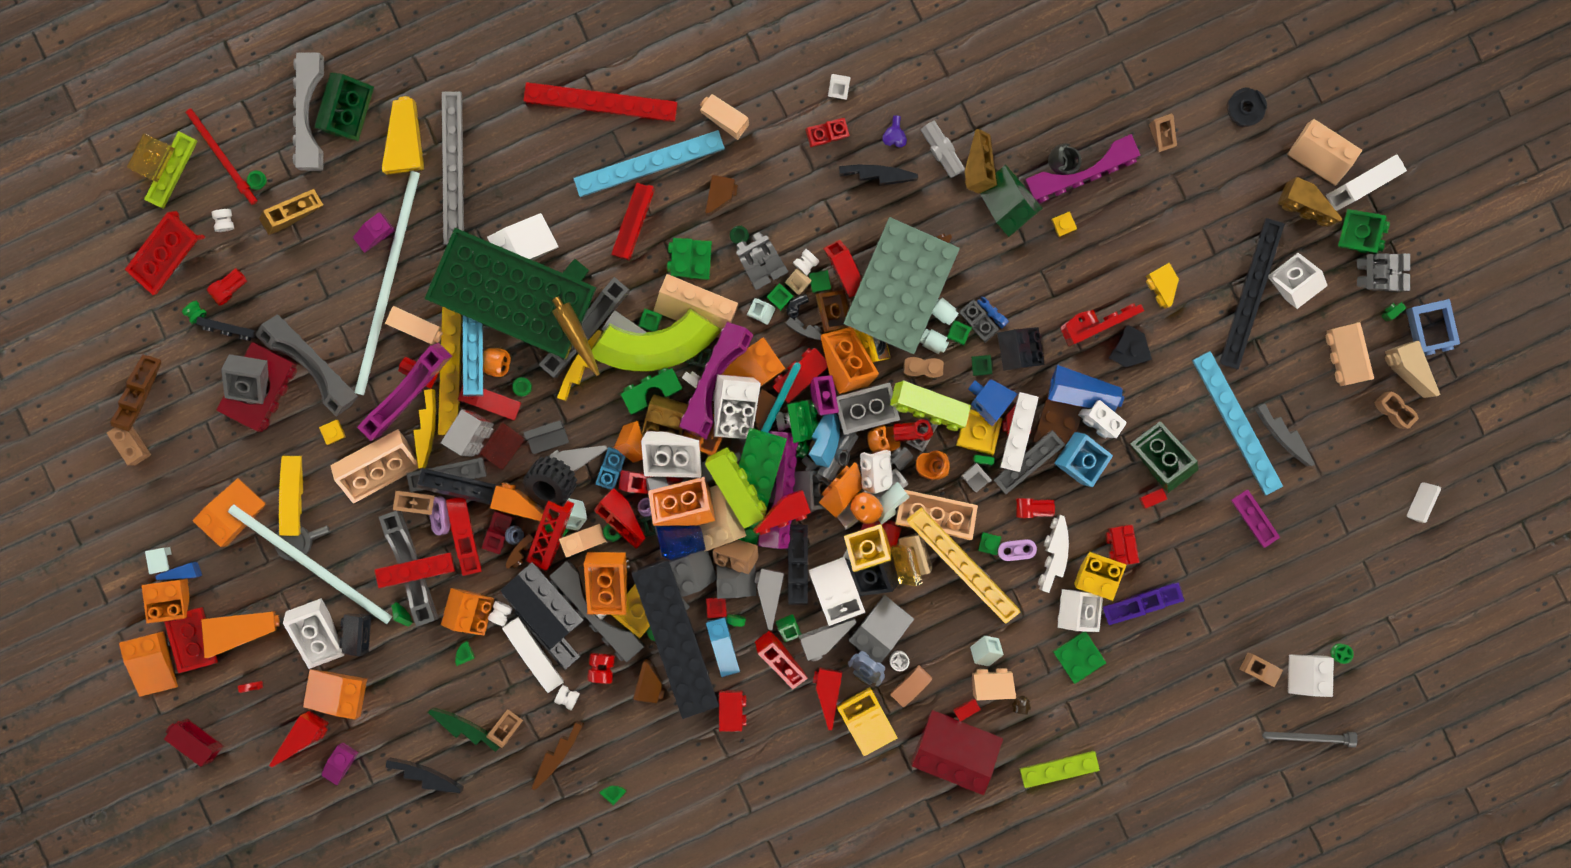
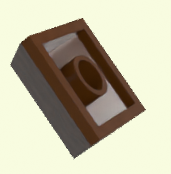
[816,290,849,334]

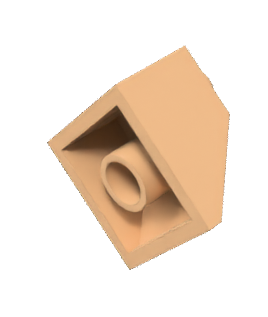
[972,668,1016,700]

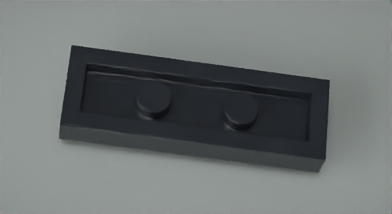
[196,317,258,341]

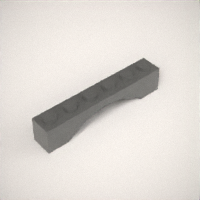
[539,277,631,378]
[256,314,358,417]
[379,511,439,627]
[549,560,645,662]

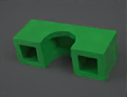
[621,368,683,415]

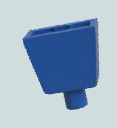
[968,380,1017,426]

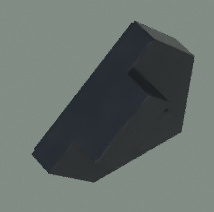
[1109,324,1152,367]

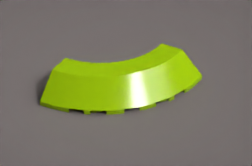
[591,308,722,371]

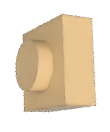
[785,268,812,295]

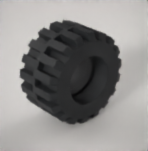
[523,456,577,507]

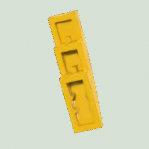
[557,330,603,401]
[413,389,436,468]
[279,456,303,536]

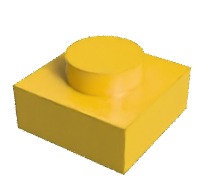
[1051,212,1077,237]
[319,420,346,445]

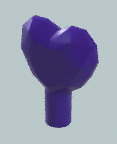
[882,115,907,148]

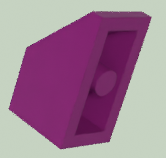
[353,212,395,253]
[810,375,839,415]
[321,743,359,785]

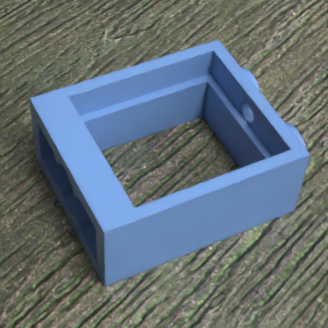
[1406,299,1460,356]

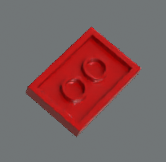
[164,607,218,674]

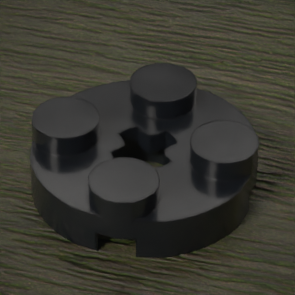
[1227,87,1267,127]

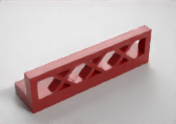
[611,183,655,261]
[526,500,575,571]

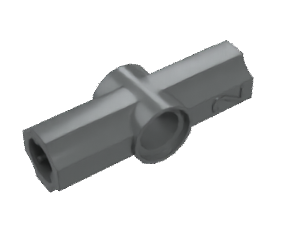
[816,432,858,485]

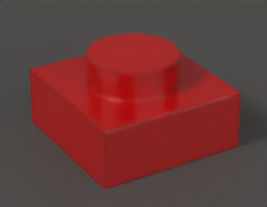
[706,598,727,618]

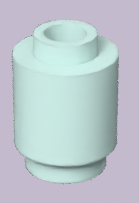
[932,298,959,325]
[920,329,949,354]

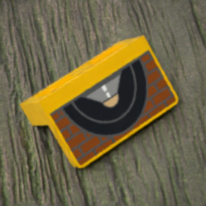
[854,329,890,363]

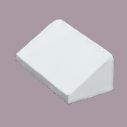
[1407,483,1441,523]

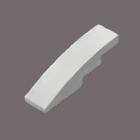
[502,617,564,693]

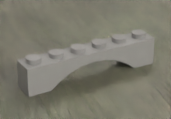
[293,53,324,171]

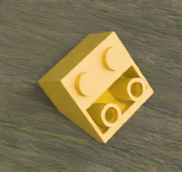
[1074,552,1126,601]

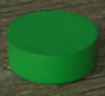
[512,377,532,397]
[726,614,746,627]

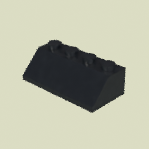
[500,562,583,649]

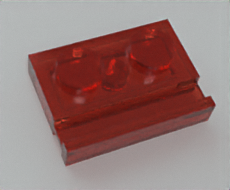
[480,422,526,470]

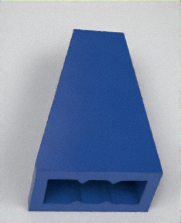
[1048,365,1124,412]

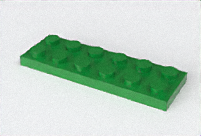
[738,428,787,545]

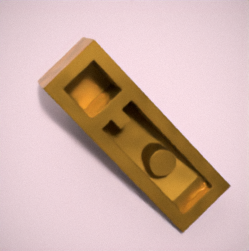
[965,129,997,194]
[259,189,323,235]

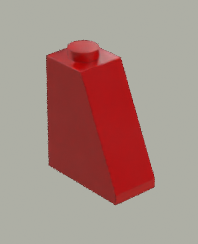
[823,240,862,297]

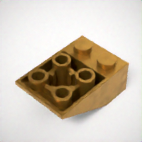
[1277,177,1342,227]
[641,394,689,437]

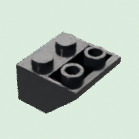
[997,327,1045,371]

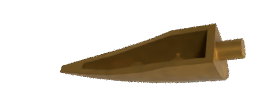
[552,296,600,376]

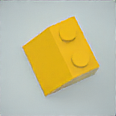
[844,524,891,572]

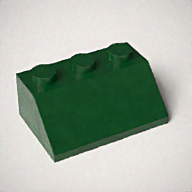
[314,73,374,141]

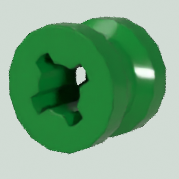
[182,301,207,324]
[1330,643,1354,664]

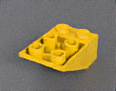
[837,687,897,756]

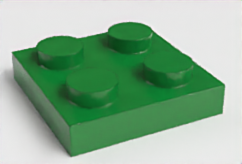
[1053,631,1106,684]

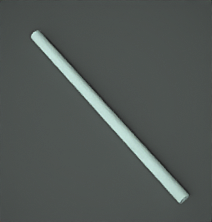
[228,504,392,624]

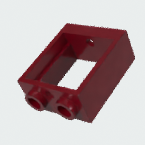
[164,718,224,767]

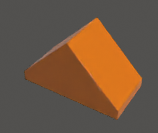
[614,421,643,463]

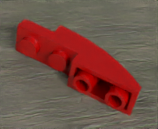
[446,497,482,576]

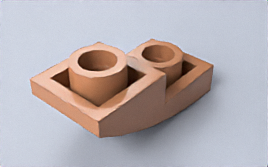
[890,665,932,707]

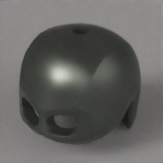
[1048,143,1082,175]

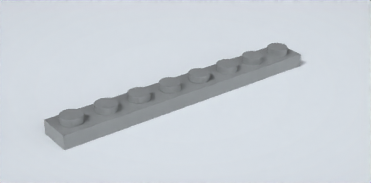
[442,92,464,245]

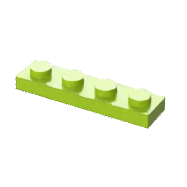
[144,131,198,209]
[1020,751,1100,788]

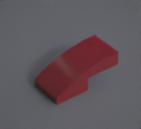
[482,510,514,554]

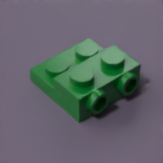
[1338,209,1390,254]
[667,238,712,280]
[787,399,819,443]

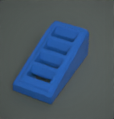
[155,562,202,580]

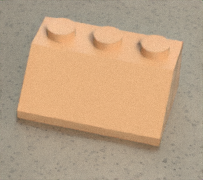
[1287,119,1362,186]
[1326,322,1374,386]

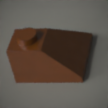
[633,658,665,703]

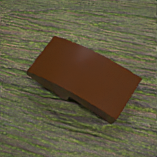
[506,533,535,569]

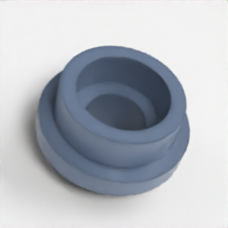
[505,525,524,545]

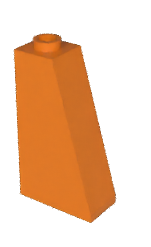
[201,611,280,658]

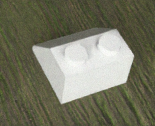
[1268,253,1327,309]
[1058,589,1103,632]
[1288,655,1334,697]

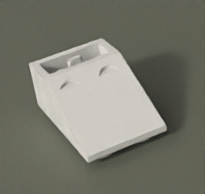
[714,375,761,439]
[808,557,865,626]

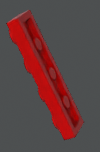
[374,552,455,589]

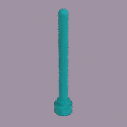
[761,362,801,433]

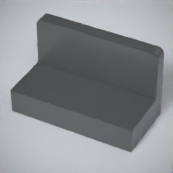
[524,420,569,454]

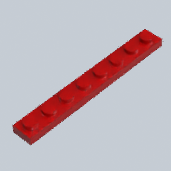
[524,82,678,122]

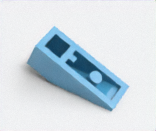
[706,617,740,677]

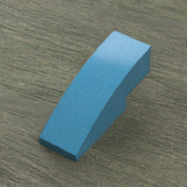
[809,414,840,468]

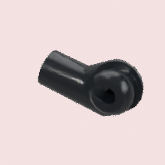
[786,293,809,319]

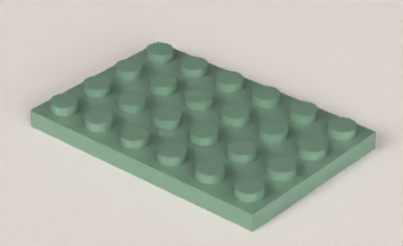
[843,217,960,355]

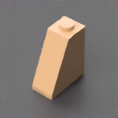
[700,94,749,140]
[385,306,443,345]
[559,524,607,557]

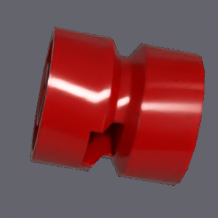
[587,653,615,684]

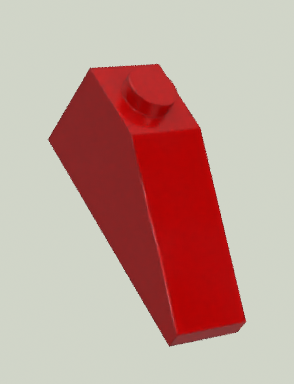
[458,386,521,421]
[619,470,683,494]
[594,488,645,549]
[755,630,808,689]
[813,667,842,730]

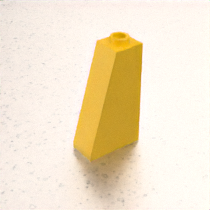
[382,96,424,175]

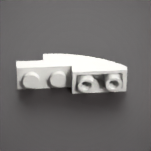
[1038,515,1069,593]

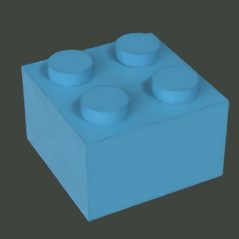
[1054,432,1113,487]

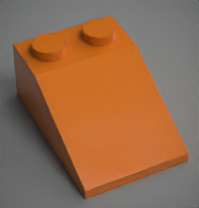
[821,327,879,394]
[722,337,785,387]
[648,477,715,526]
[193,478,266,547]
[490,483,548,521]
[584,552,627,615]
[119,631,178,697]
[303,669,367,719]

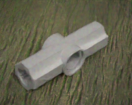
[920,120,965,178]

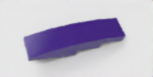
[1103,582,1185,625]

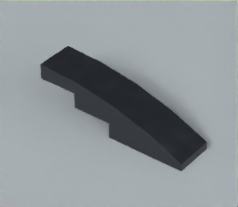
[839,164,918,186]
[788,525,808,605]
[385,757,464,793]

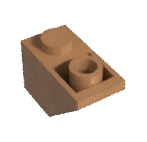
[713,540,759,574]
[1239,653,1283,687]

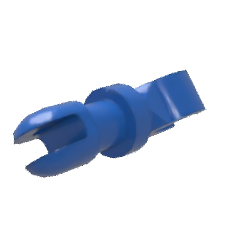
[977,297,1009,329]

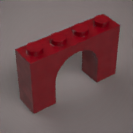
[216,342,298,432]

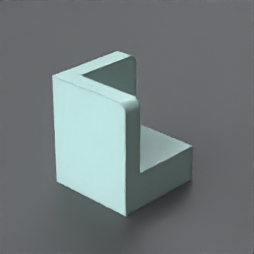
[558,498,587,531]
[145,547,172,574]
[970,636,1004,666]

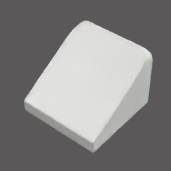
[828,74,850,100]

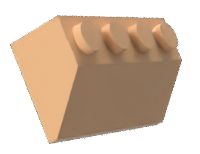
[654,274,739,338]
[330,429,419,503]
[896,490,978,540]

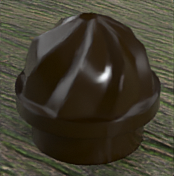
[1012,696,1031,715]

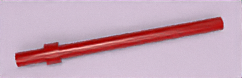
[185,108,258,205]

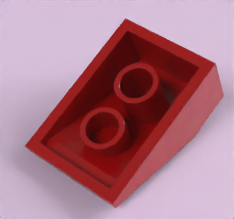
[269,711,329,767]

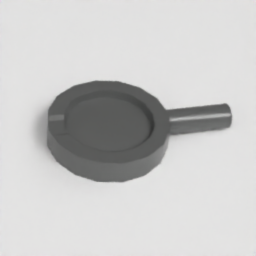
[275,525,330,561]

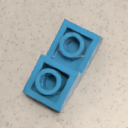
[596,447,626,490]

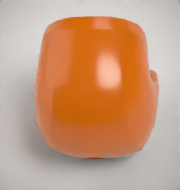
[483,348,511,377]
[867,425,901,453]
[916,450,950,480]
[850,492,883,524]

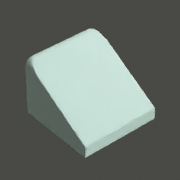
[747,298,775,325]

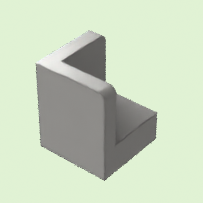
[961,463,992,492]

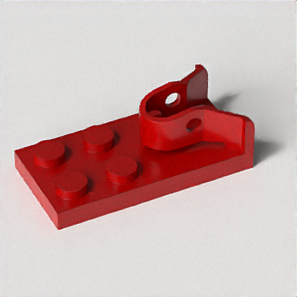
[125,211,205,295]
[1060,303,1144,347]

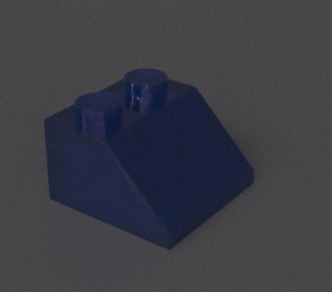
[656,525,706,560]

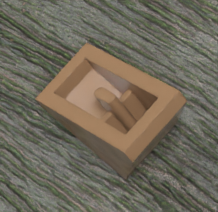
[1149,114,1177,152]
[393,491,434,515]
[487,709,523,748]

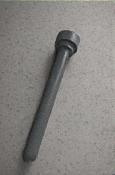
[1262,732,1357,748]

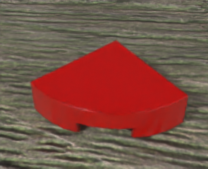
[238,681,263,693]

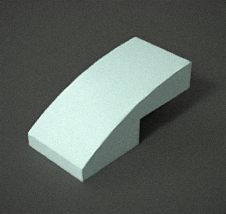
[879,482,910,524]

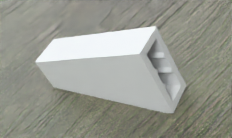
[1326,155,1407,211]

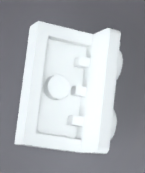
[1078,400,1126,439]
[860,450,892,494]

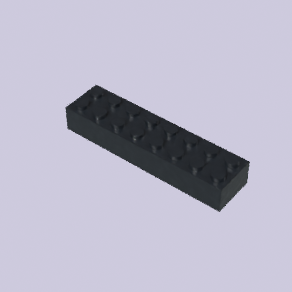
[632,558,719,719]

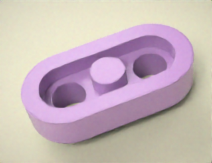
[430,496,450,535]
[998,539,1037,561]

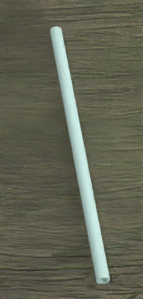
[355,171,420,395]

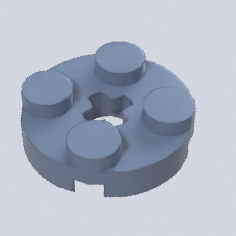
[848,651,885,686]

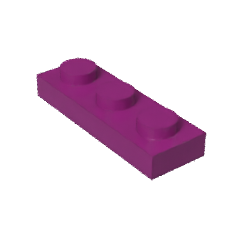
[1231,489,1280,548]

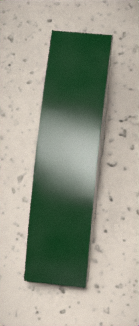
[427,707,500,752]

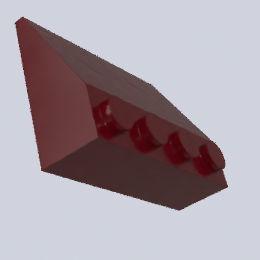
[910,710,1003,795]

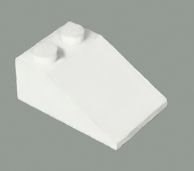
[487,213,559,260]
[641,431,702,478]
[283,598,344,669]

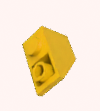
[1146,263,1179,309]

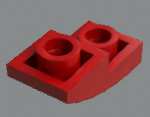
[805,118,850,148]

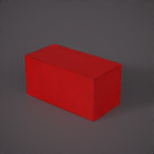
[1139,488,1167,509]
[953,698,981,722]

